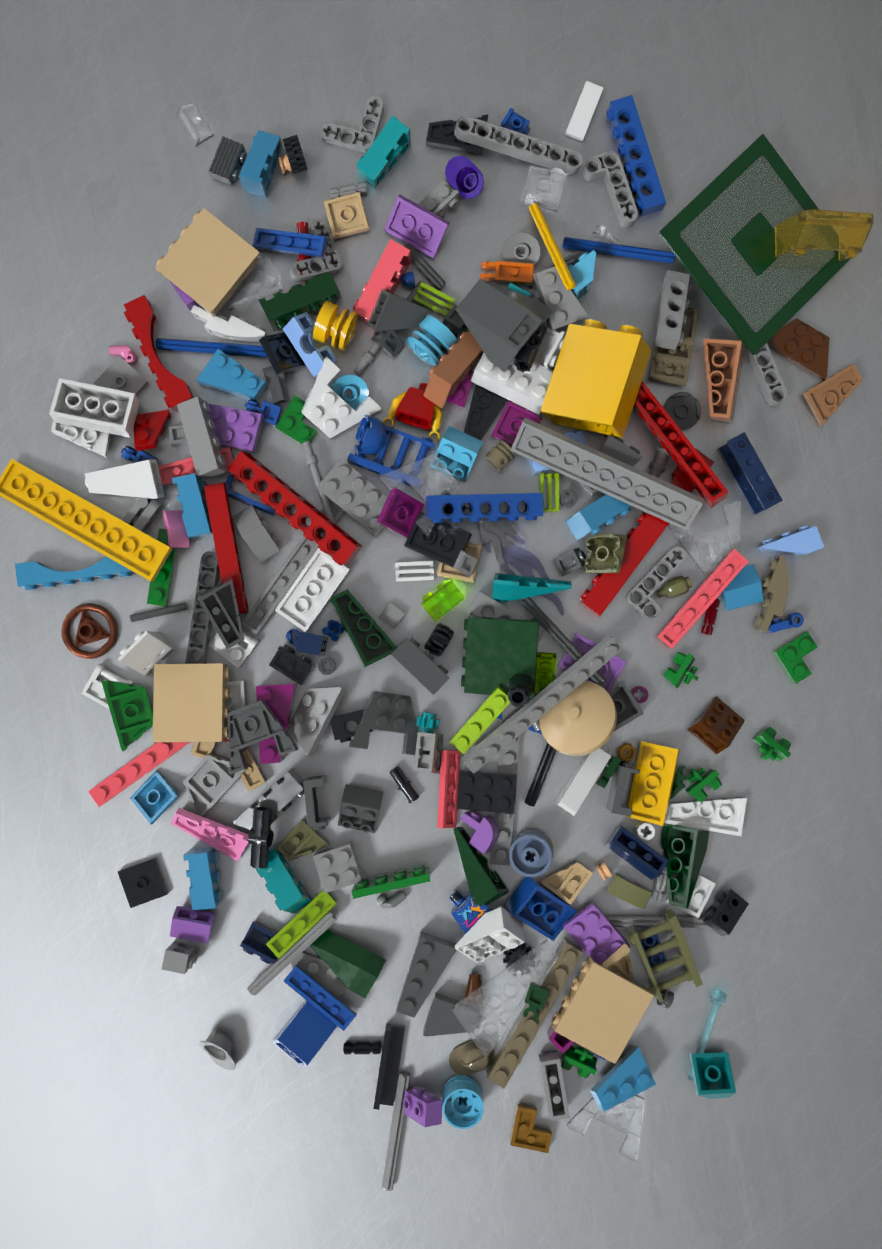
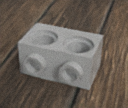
[413,732,444,774]
[162,941,198,974]

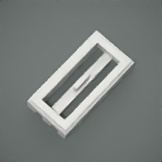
[395,561,434,582]

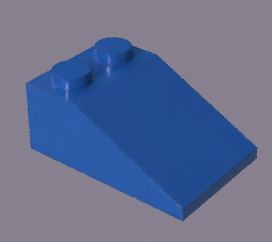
[505,877,577,941]

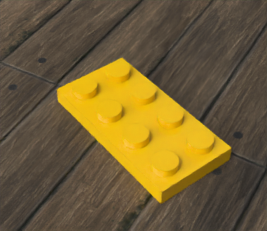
[626,741,680,826]

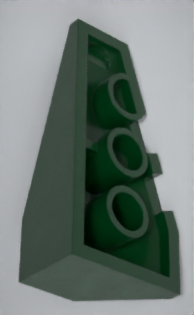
[661,823,709,908]
[453,827,510,907]
[310,930,386,998]

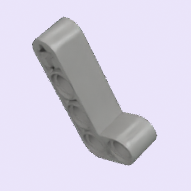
[582,151,638,229]
[626,547,686,619]

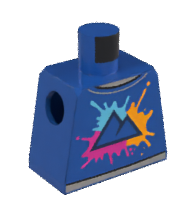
[449,890,494,934]

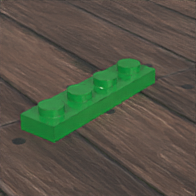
[147,528,177,607]

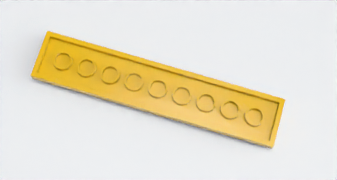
[0,458,172,582]

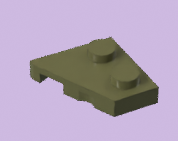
[276,819,330,861]

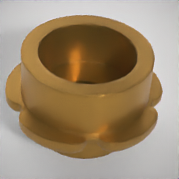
[617,743,636,762]

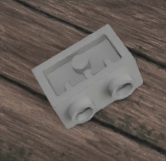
[418,180,460,218]

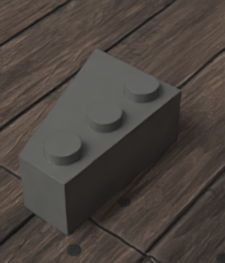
[197,577,244,649]
[390,636,449,695]

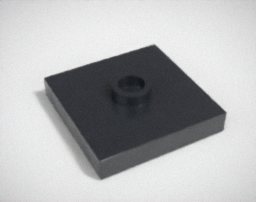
[259,332,306,374]
[118,858,168,908]

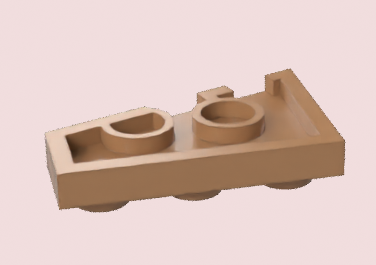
[802,363,862,426]

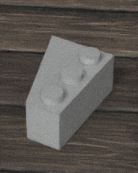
[532,267,589,330]

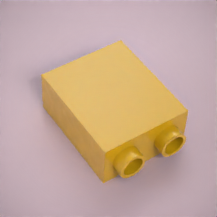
[541,319,651,438]

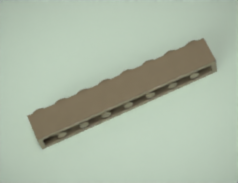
[487,938,583,1089]

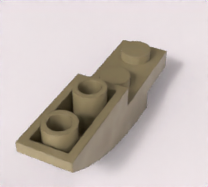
[755,555,788,633]

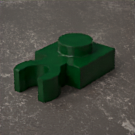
[596,755,621,788]
[670,765,693,799]
[523,982,550,1022]

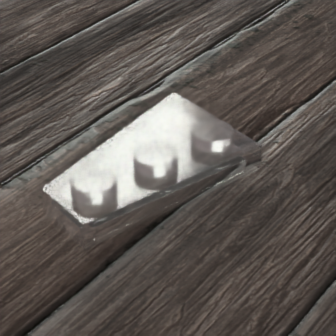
[226,254,283,311]

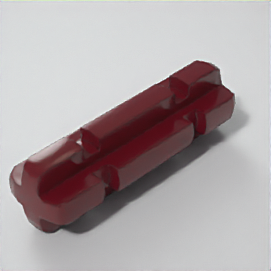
[701,598,720,635]

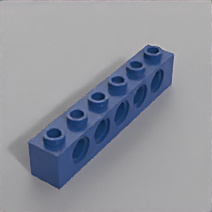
[606,95,666,216]
[426,493,543,523]

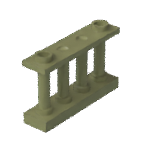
[628,909,703,1003]

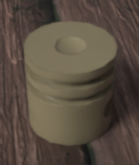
[484,440,517,472]

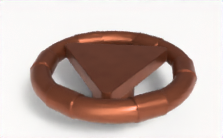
[61,603,117,659]

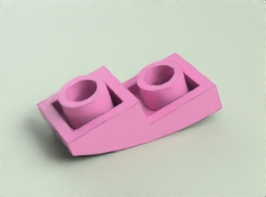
[163,510,190,548]

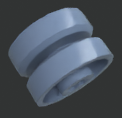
[509,829,553,877]

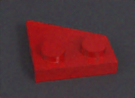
[134,409,171,451]

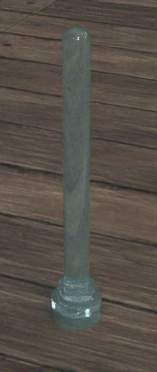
[688,989,727,1080]

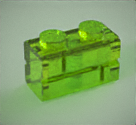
[421,580,465,622]

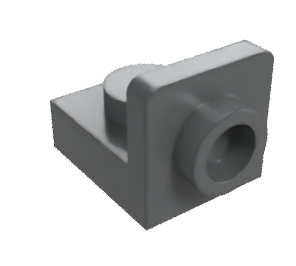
[442,304,465,338]
[371,330,405,357]
[554,547,586,576]

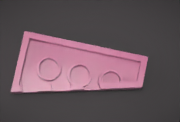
[171,808,249,862]

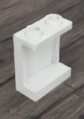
[518,328,566,370]

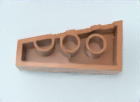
[423,331,484,408]
[703,338,745,422]

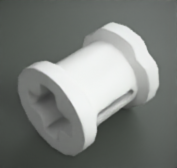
[635,821,655,841]

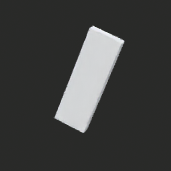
[565,81,604,142]

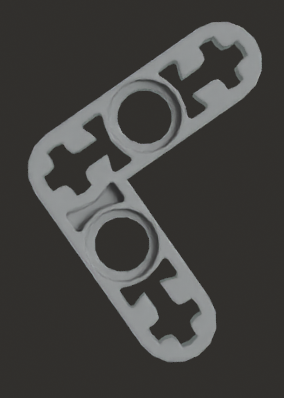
[320,96,384,153]
[289,219,342,282]

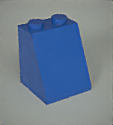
[272,1001,337,1066]

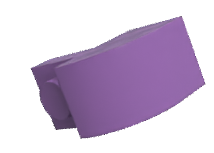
[461,811,499,854]

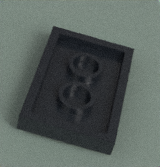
[404,512,472,568]
[457,770,517,814]

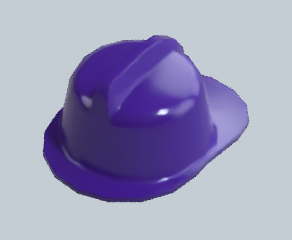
[445,156,484,199]

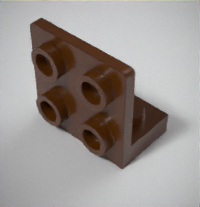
[688,696,745,754]

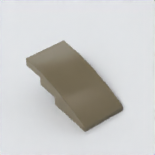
[648,307,698,386]

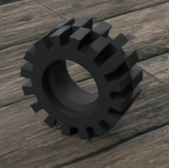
[283,135,308,174]

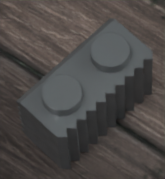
[208,136,247,186]

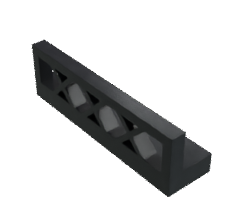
[373,1024,405,1110]

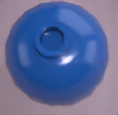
[354,414,389,455]

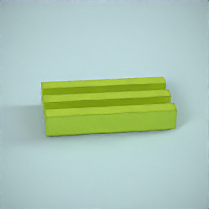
[413,282,455,317]
[540,473,559,512]

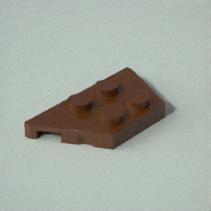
[767,318,830,380]

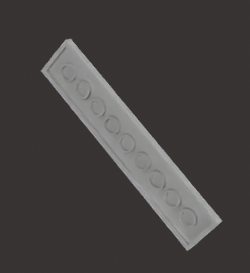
[510,418,704,531]

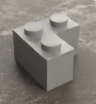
[233,505,280,563]

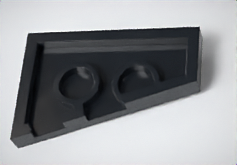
[426,114,489,154]
[464,384,508,441]

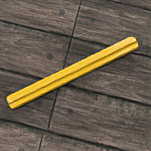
[529,203,576,291]

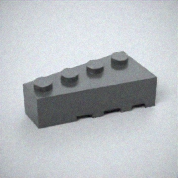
[609,681,644,732]
[396,931,457,1017]

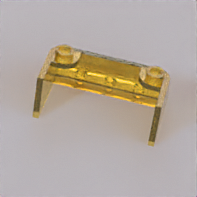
[775,210,874,261]

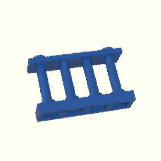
[347,417,435,489]

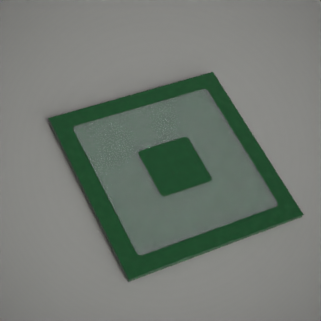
[658,134,853,355]

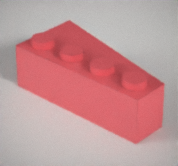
[353,239,411,324]

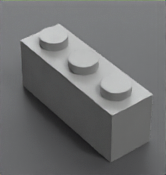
[539,1051,570,1121]

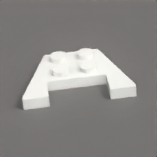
[301,357,382,438]

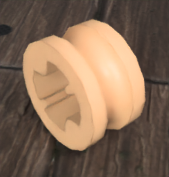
[278,154,292,174]
[595,861,612,881]

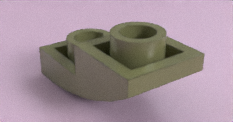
[607,874,653,909]

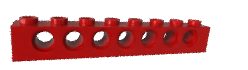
[633,381,728,509]
[228,451,363,566]

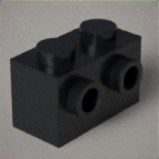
[703,889,749,936]

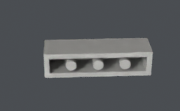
[177,396,226,480]

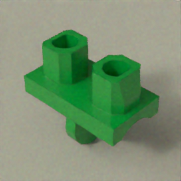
[664,652,699,689]
[753,727,791,761]
[685,768,722,802]
[561,1046,597,1079]

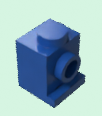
[500,108,531,135]

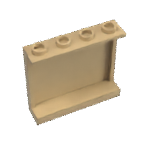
[155,208,261,317]
[153,663,230,742]
[551,956,654,1064]

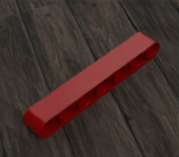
[205,482,248,614]

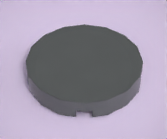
[663,392,701,431]

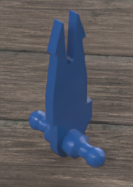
[225,474,275,515]

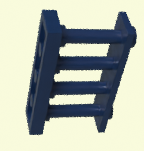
[717,432,783,516]

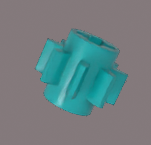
[416,712,440,733]

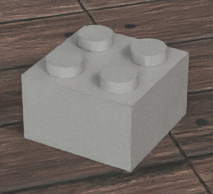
[313,841,363,893]

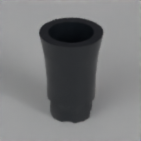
[507,674,535,707]

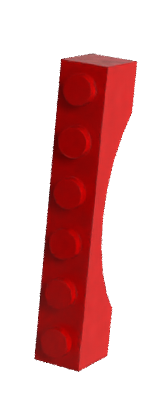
[123,295,194,412]

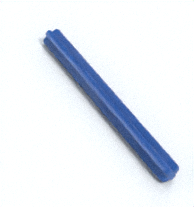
[562,237,675,263]
[155,338,267,357]

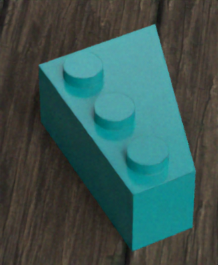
[356,115,411,188]
[256,848,313,914]

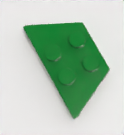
[101,680,153,751]

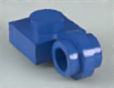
[245,399,283,425]
[121,446,158,463]
[767,612,804,633]

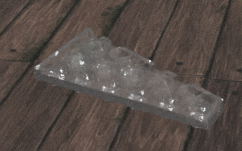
[452,939,559,1058]

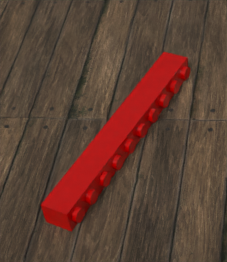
[580,449,714,617]

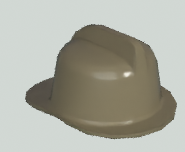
[449,1039,494,1075]

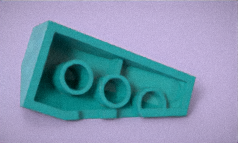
[492,573,572,603]

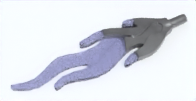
[467,506,564,615]

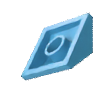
[721,564,764,611]
[130,770,179,825]

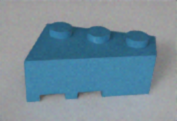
[239,130,283,198]
[196,349,268,402]
[172,473,213,539]
[565,494,632,541]
[183,847,222,910]
[590,1045,656,1112]

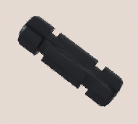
[343,1042,381,1055]

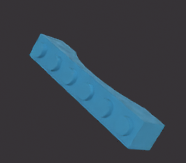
[15,556,135,591]

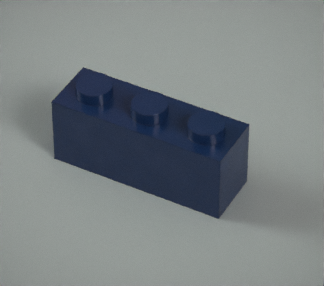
[293,631,328,656]
[605,826,669,880]

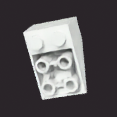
[118,631,176,676]
[455,907,525,963]

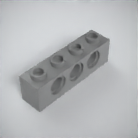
[653,270,692,350]
[467,592,546,643]

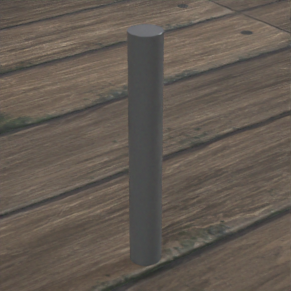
[130,602,188,622]

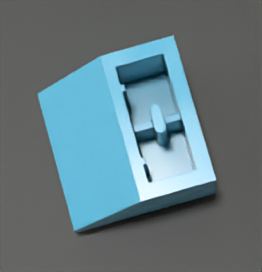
[568,250,596,300]
[431,426,484,482]

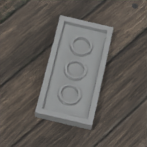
[316,458,388,537]

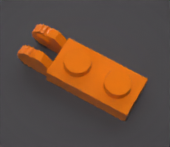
[480,261,534,285]

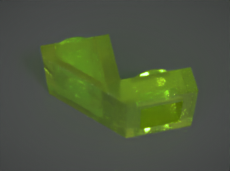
[534,652,557,695]

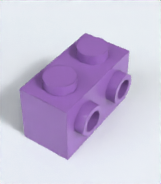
[170,906,215,944]
[403,1086,443,1127]

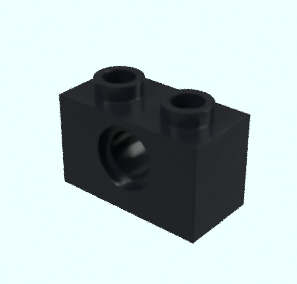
[330,709,373,743]

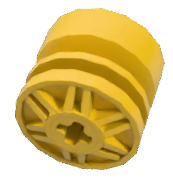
[313,301,358,351]

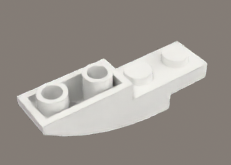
[190,305,267,342]

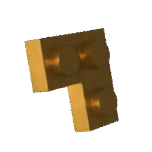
[510,1104,552,1153]

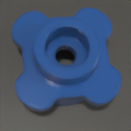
[322,620,344,641]

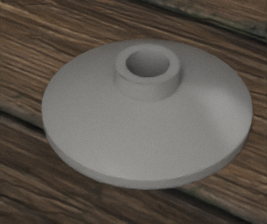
[503,232,541,266]

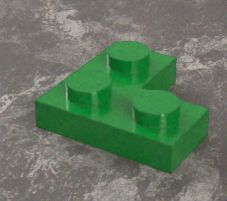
[275,395,318,445]
[773,631,818,684]

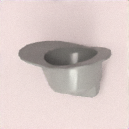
[199,1029,236,1070]

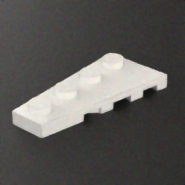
[665,798,747,836]

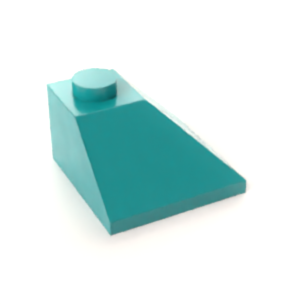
[690,1052,736,1099]

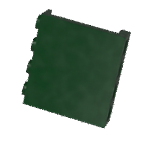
[461,613,540,698]

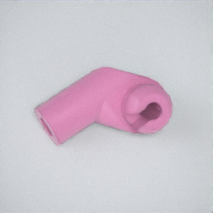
[109,345,136,363]

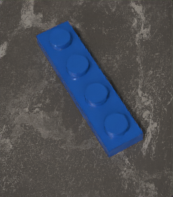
[252,228,328,258]
[284,964,357,1031]

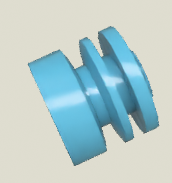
[406,315,458,366]
[442,1074,484,1129]

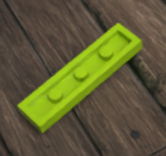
[449,685,511,754]
[266,890,337,959]

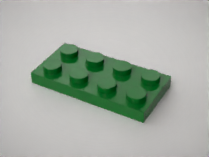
[352,865,431,899]

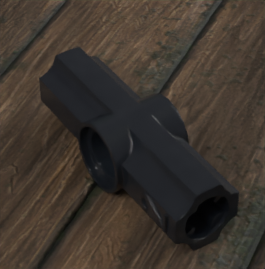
[514,324,547,373]
[248,806,274,869]

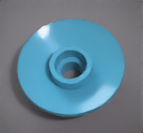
[331,374,369,410]

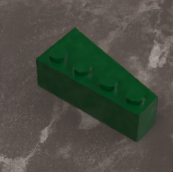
[259,272,341,331]
[330,589,397,668]

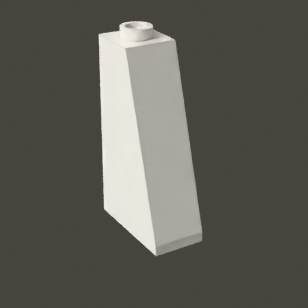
[85,459,165,499]
[554,746,611,816]

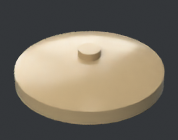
[539,681,617,756]

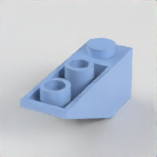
[757,525,824,556]

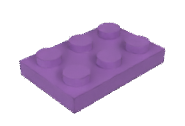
[384,194,450,258]
[209,403,264,453]
[557,633,627,693]
[563,902,630,965]

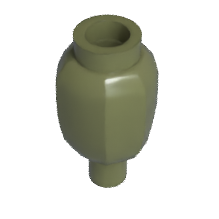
[656,576,692,598]

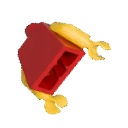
[383,383,442,441]

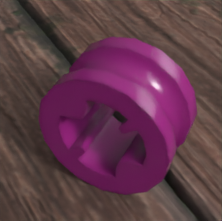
[631,686,649,703]

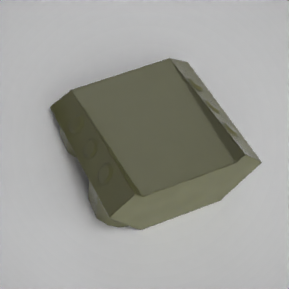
[585,534,627,574]

